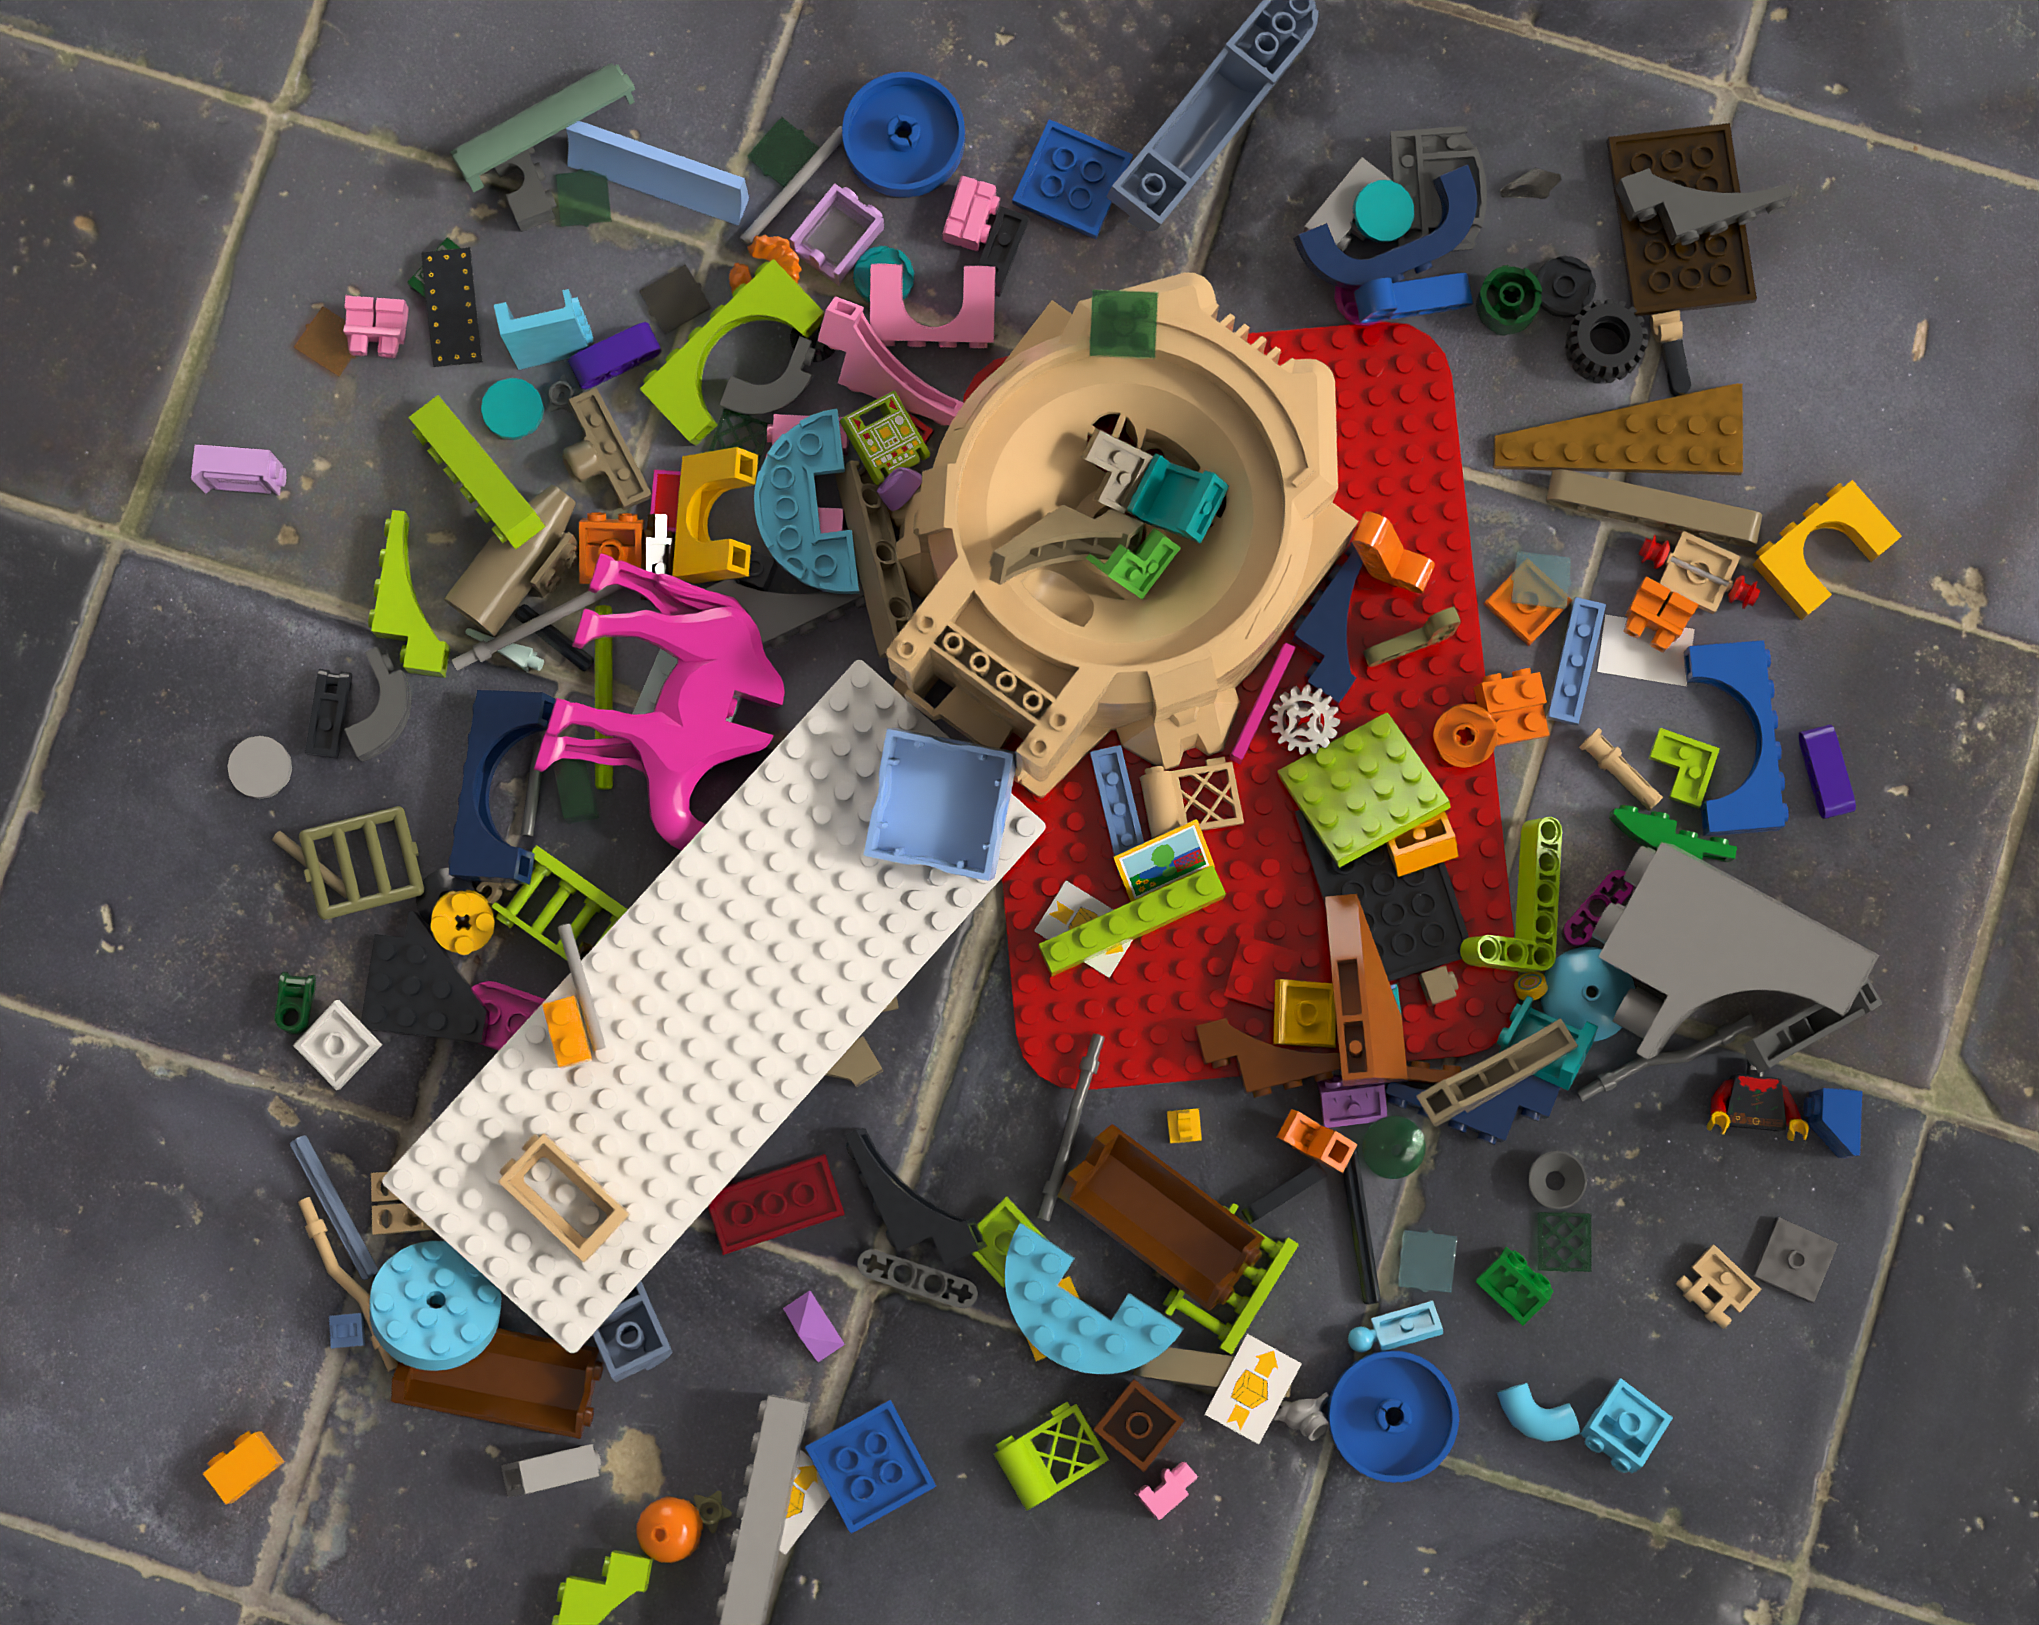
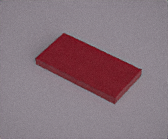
[707,1154,845,1255]

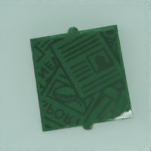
[747,117,819,188]
[556,169,612,227]

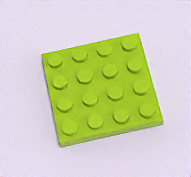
[1278,712,1451,867]

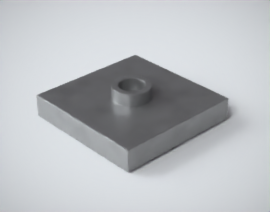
[1753,1217,1838,1303]

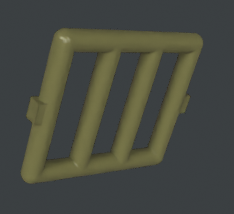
[299,806,424,920]

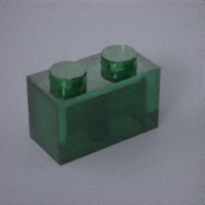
[553,759,599,824]

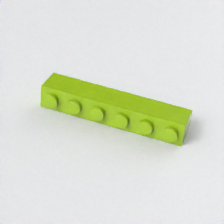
[409,395,546,550]
[1039,865,1226,976]

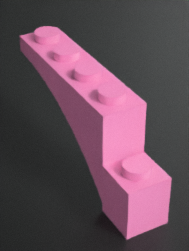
[818,296,964,426]

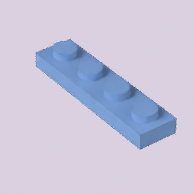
[1546,597,1606,726]
[1090,745,1144,875]

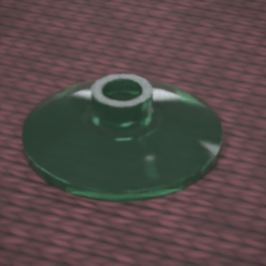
[1362,1116,1426,1179]

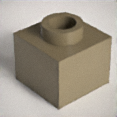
[1418,966,1458,1007]

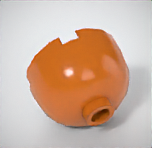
[636,1496,703,1563]

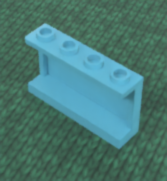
[494,289,594,370]

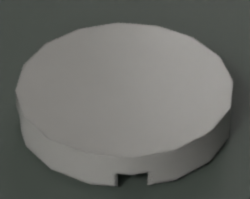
[227,736,292,799]

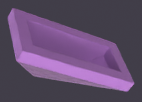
[783,1291,845,1362]

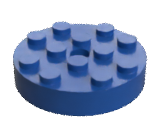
[842,72,965,198]
[1327,1351,1459,1482]

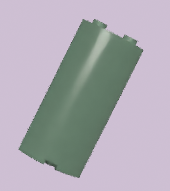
[450,63,635,192]

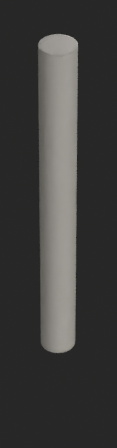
[558,924,606,1051]

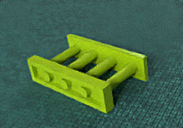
[492,845,628,960]
[1163,1203,1299,1355]

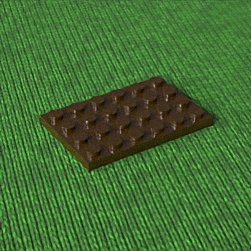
[1607,123,1757,316]

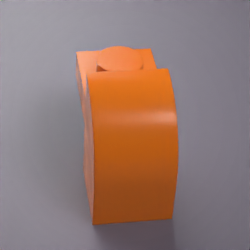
[1277,1109,1357,1173]

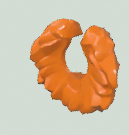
[729,235,802,293]

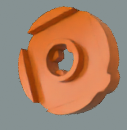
[1434,703,1498,768]

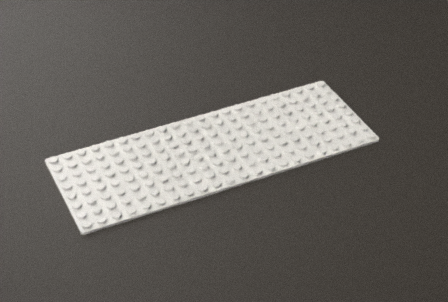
[383,660,1046,1353]

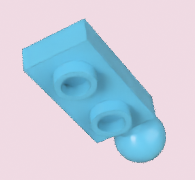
[1348,1301,1443,1352]

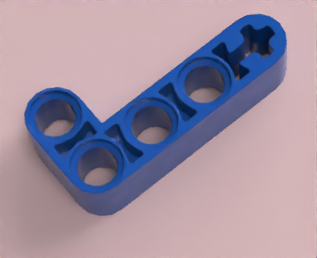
[1354,273,1474,323]

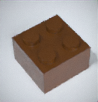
[1093,1379,1185,1472]

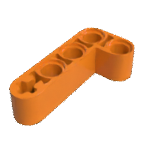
[1352,511,1435,594]

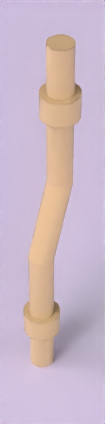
[298,1197,398,1372]

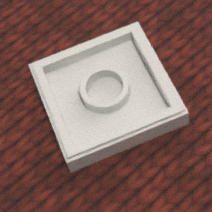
[293,1000,382,1090]

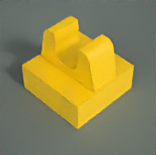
[1166,1108,1202,1144]

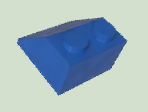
[1803,1088,1862,1159]

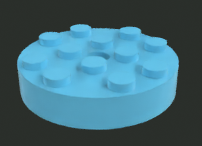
[369,1241,501,1371]

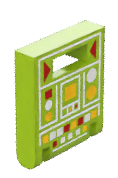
[839,390,930,485]

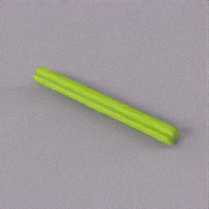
[595,605,613,790]

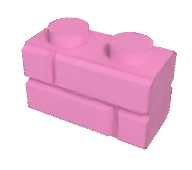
[943,176,1000,251]

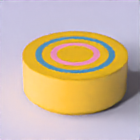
[1514,972,1548,1000]

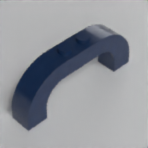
[1293,165,1477,289]

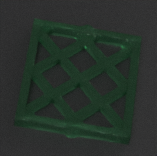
[708,408,770,468]
[1538,1211,1591,1273]

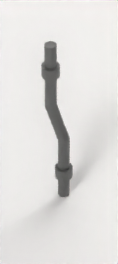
[1576,1015,1756,1102]
[1037,1033,1105,1222]

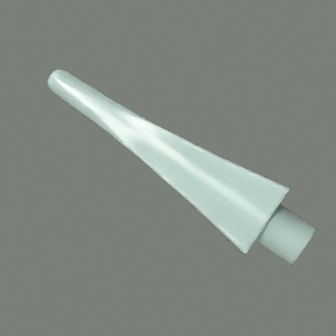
[466,628,544,672]

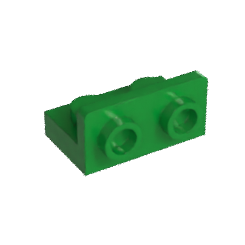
[1475,1247,1553,1326]

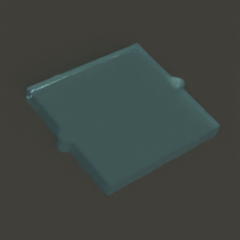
[1511,551,1572,609]
[1398,1230,1457,1293]

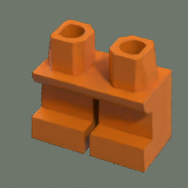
[1623,576,1699,653]

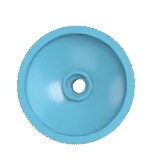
[1540,947,1635,1041]

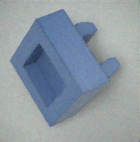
[329,1313,365,1348]

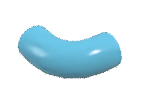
[1497,1383,1580,1442]

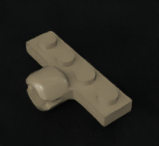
[562,387,652,510]

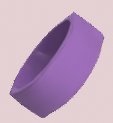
[876,467,922,511]

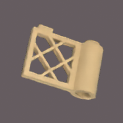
[1140,757,1244,839]

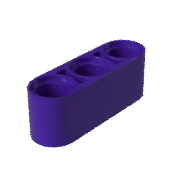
[568,322,662,390]
[1798,724,1856,819]

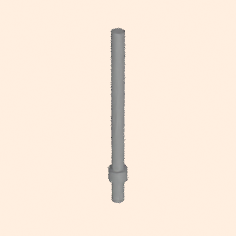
[452,585,624,671]

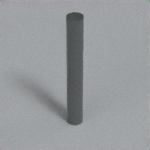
[520,742,542,837]

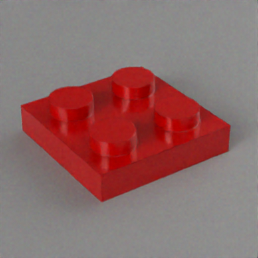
[1223,935,1302,1012]

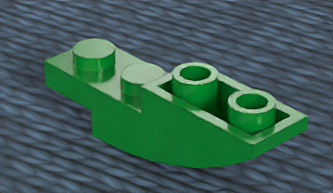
[1609,805,1737,863]

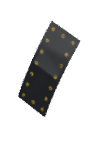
[421,247,483,367]

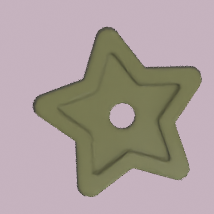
[694,1491,732,1533]

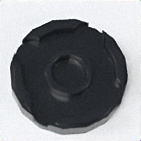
[1536,255,1596,318]

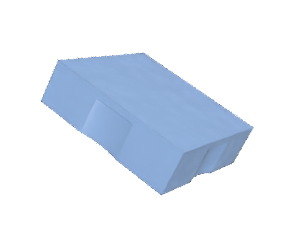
[864,728,1016,881]

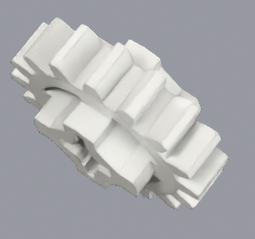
[1270,685,1340,755]

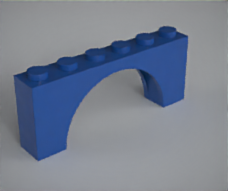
[1683,640,1789,836]

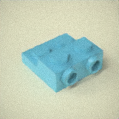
[1580,1378,1673,1474]

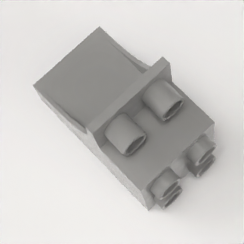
[1592,842,1880,1059]

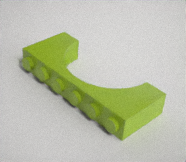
[640,259,825,446]

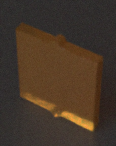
[294,306,357,377]

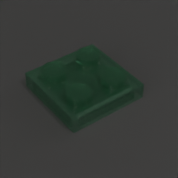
[1089,290,1158,360]

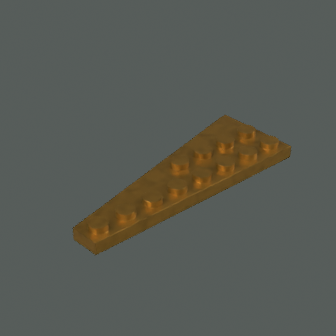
[1493,383,1743,475]

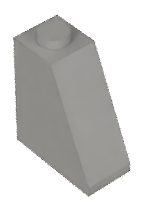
[501,1444,601,1497]

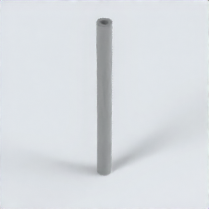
[740,126,843,246]

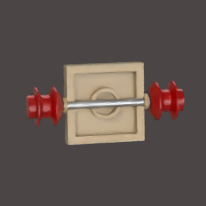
[1638,531,1760,614]

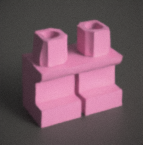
[343,296,409,358]
[1134,1462,1198,1520]

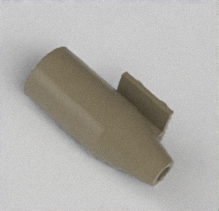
[444,484,579,637]

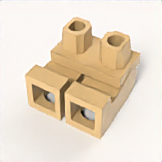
[371,1172,433,1235]

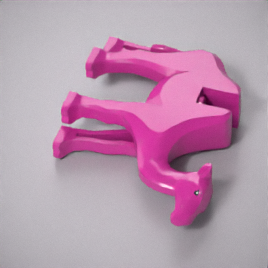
[534,553,785,851]

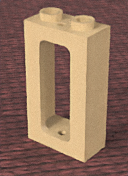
[498,1133,631,1262]

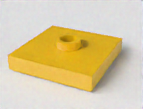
[1274,979,1336,1048]

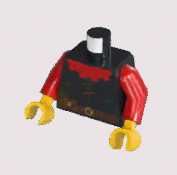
[1706,1059,1809,1141]

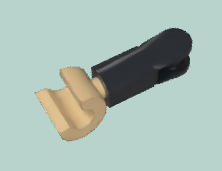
[1650,310,1691,397]

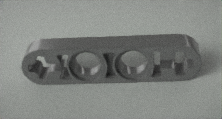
[857,1249,978,1309]

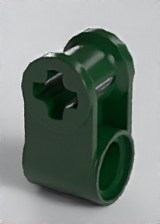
[275,971,316,1035]

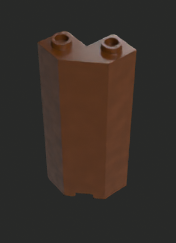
[1058,1124,1265,1311]
[391,1328,604,1439]

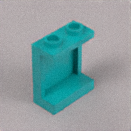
[1128,454,1230,543]
[1496,996,1598,1091]

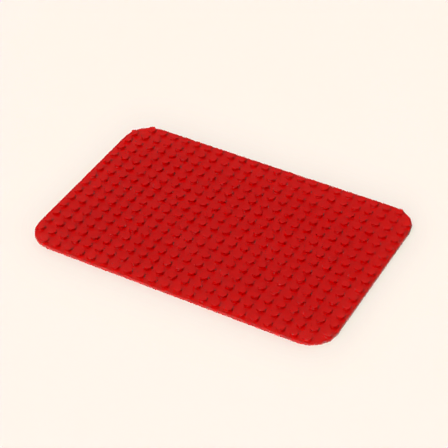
[963,322,1519,1090]

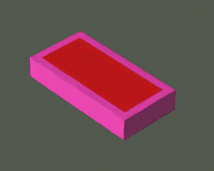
[650,469,681,534]

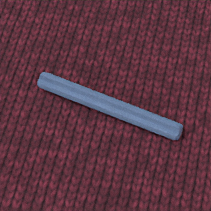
[290,1135,379,1280]

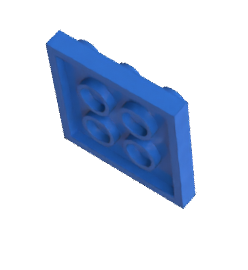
[1012,119,1133,239]
[805,1400,936,1534]

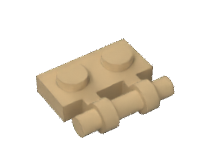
[1676,1244,1761,1329]

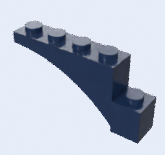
[1291,543,1363,707]
[1385,1074,1560,1145]

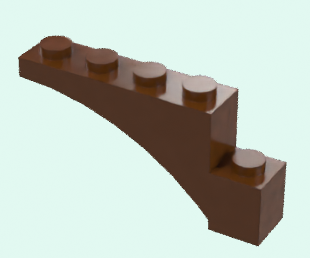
[1194,1018,1341,1098]

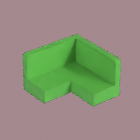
[1086,528,1181,599]

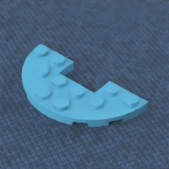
[754,409,860,594]
[1005,1223,1184,1374]

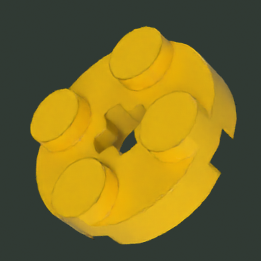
[431,890,495,955]

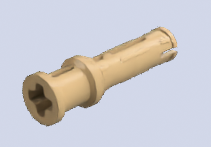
[1579,728,1663,811]

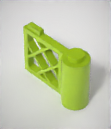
[993,1402,1109,1511]

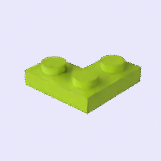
[1648,728,1720,809]

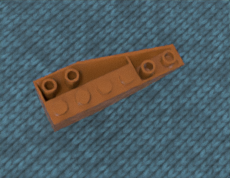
[1325,894,1408,1086]

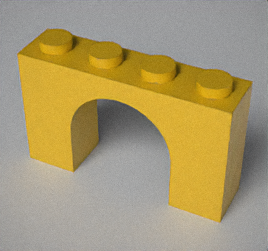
[672,447,758,584]
[1752,480,1902,621]

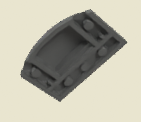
[1390,126,1487,251]

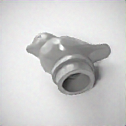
[1273,1392,1330,1441]

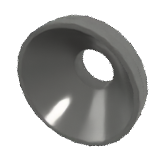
[1528,1151,1587,1210]

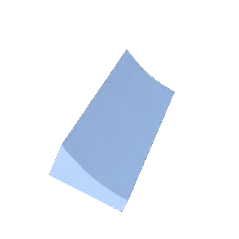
[566,121,749,226]

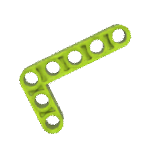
[1460,817,1562,972]

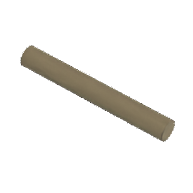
[272,831,347,898]

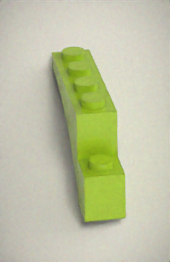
[368,510,450,678]
[552,1550,653,1625]

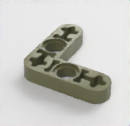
[1363,607,1461,667]

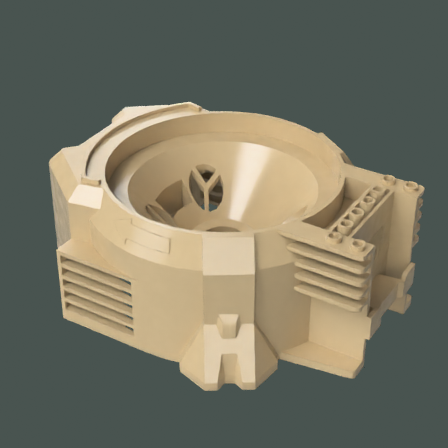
[887,272,1359,798]

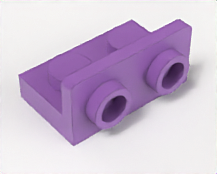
[1317,1076,1388,1128]

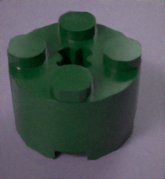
[1476,265,1542,336]

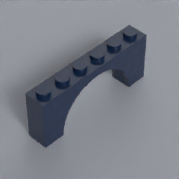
[448,690,556,885]

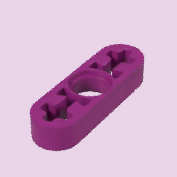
[1562,870,1633,947]

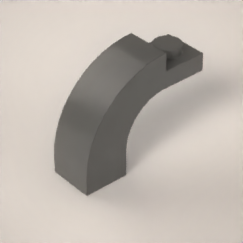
[719,336,816,414]
[344,647,412,762]

